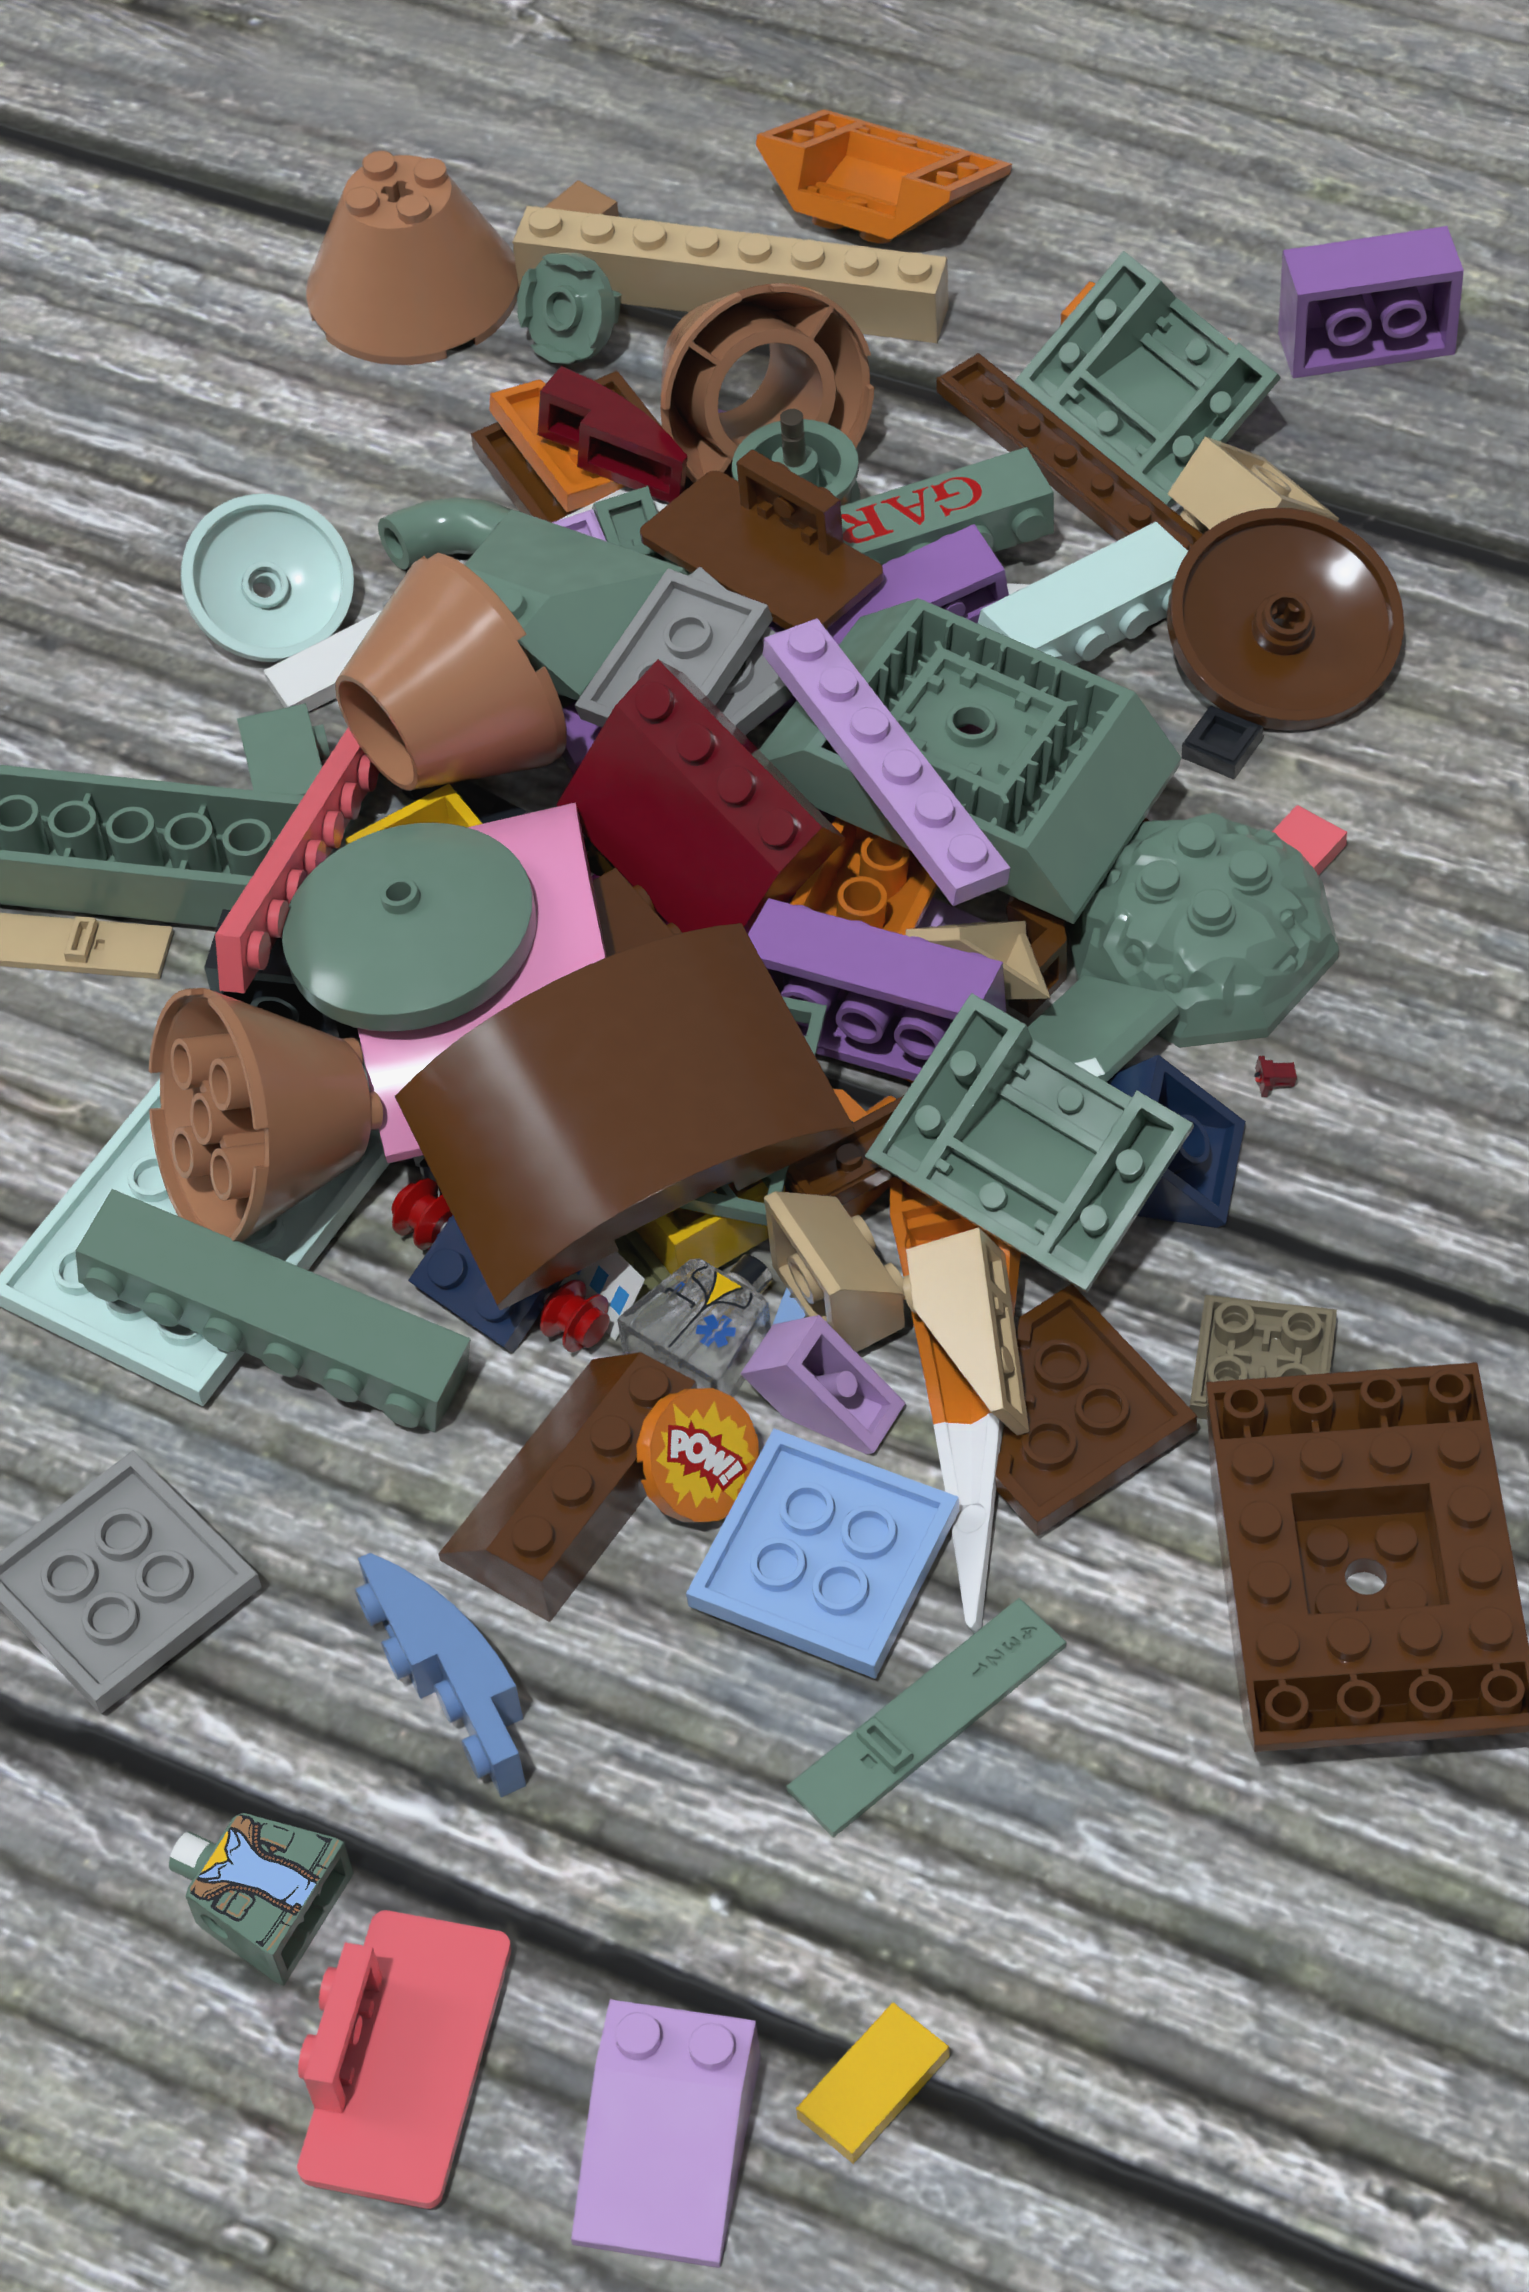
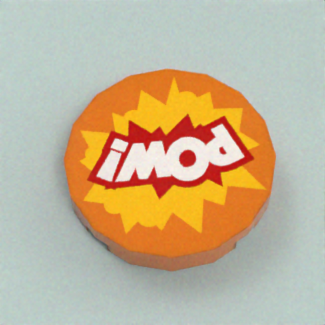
[636,1388,759,1522]

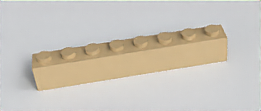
[513,206,949,343]

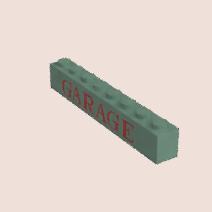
[666,447,1054,576]

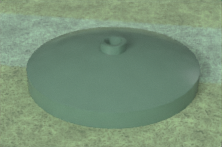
[282,823,537,1032]

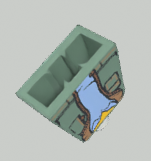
[169,1813,354,1986]

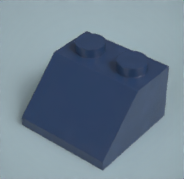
[1107,1055,1246,1228]

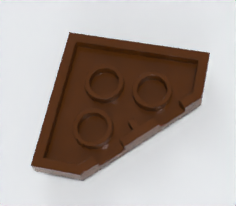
[995,1284,1197,1536]

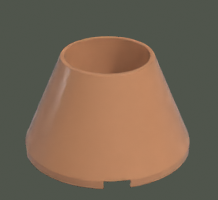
[660,283,874,484]
[335,553,567,790]

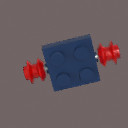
[392,1179,610,1353]

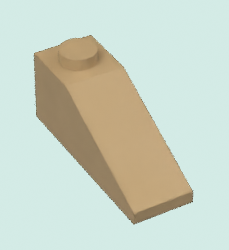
[903,1227,1029,1435]

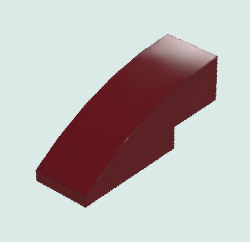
[537,366,688,503]

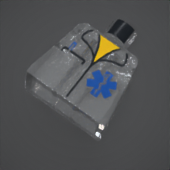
[617,1254,773,1397]

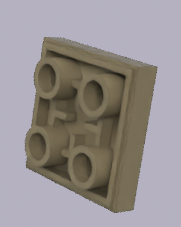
[1190,1295,1337,1420]

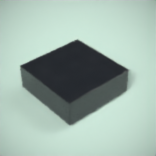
[1182,705,1263,780]

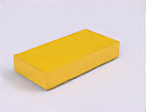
[796,2002,950,2164]

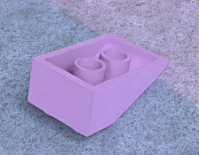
[571,2000,761,2268]

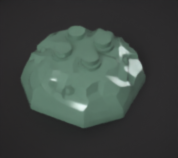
[1065,813,1339,1048]

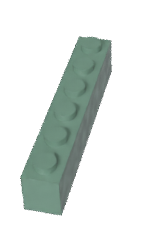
[75,1189,471,1432]

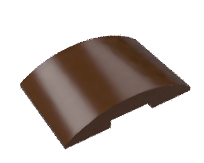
[395,923,855,1310]

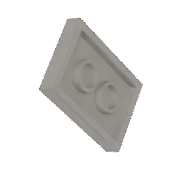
[575,568,773,727]

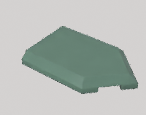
[1027,975,1179,1082]

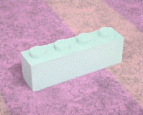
[978,522,1188,665]

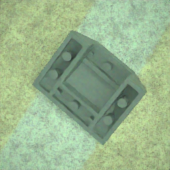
[1015,251,1281,508]
[464,509,687,701]
[865,993,1194,1293]

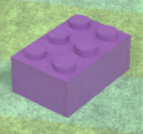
[1278,226,1464,378]

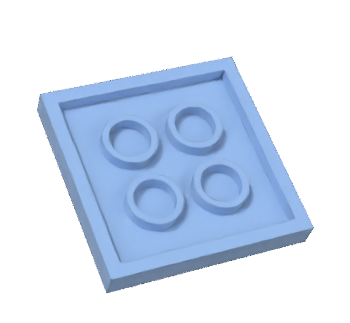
[686,1428,959,1679]

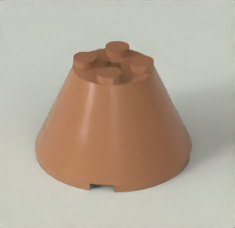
[306,151,519,365]
[148,988,383,1243]

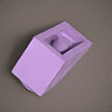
[740,1315,905,1454]

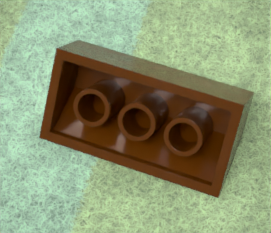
[438,1352,697,1622]

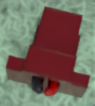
[1254,1056,1297,1097]

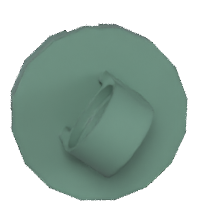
[517,252,622,364]

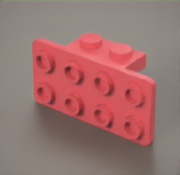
[297,1910,512,2209]

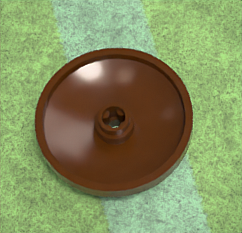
[1167,508,1404,731]

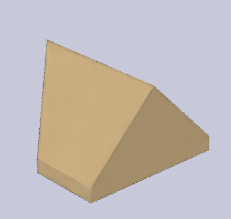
[906,921,1051,999]

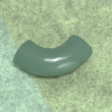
[378,497,511,570]

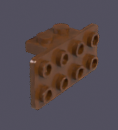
[640,449,884,630]

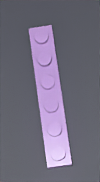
[763,618,1010,906]

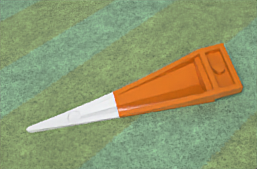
[890,1176,1021,1634]

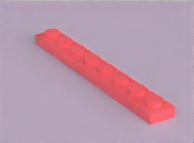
[215,727,380,993]

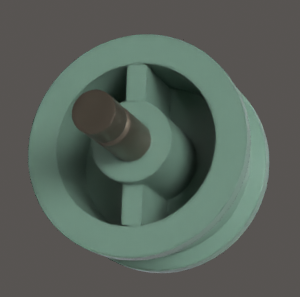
[732,409,861,506]

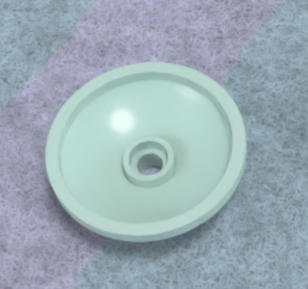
[180,494,354,662]

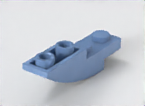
[355,1553,526,1797]

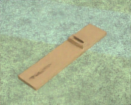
[0,913,174,979]

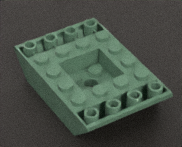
[759,598,1182,924]

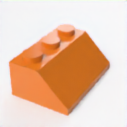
[790,817,938,935]

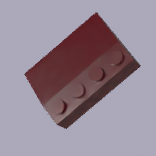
[556,659,846,934]

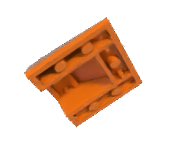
[756,109,1012,243]

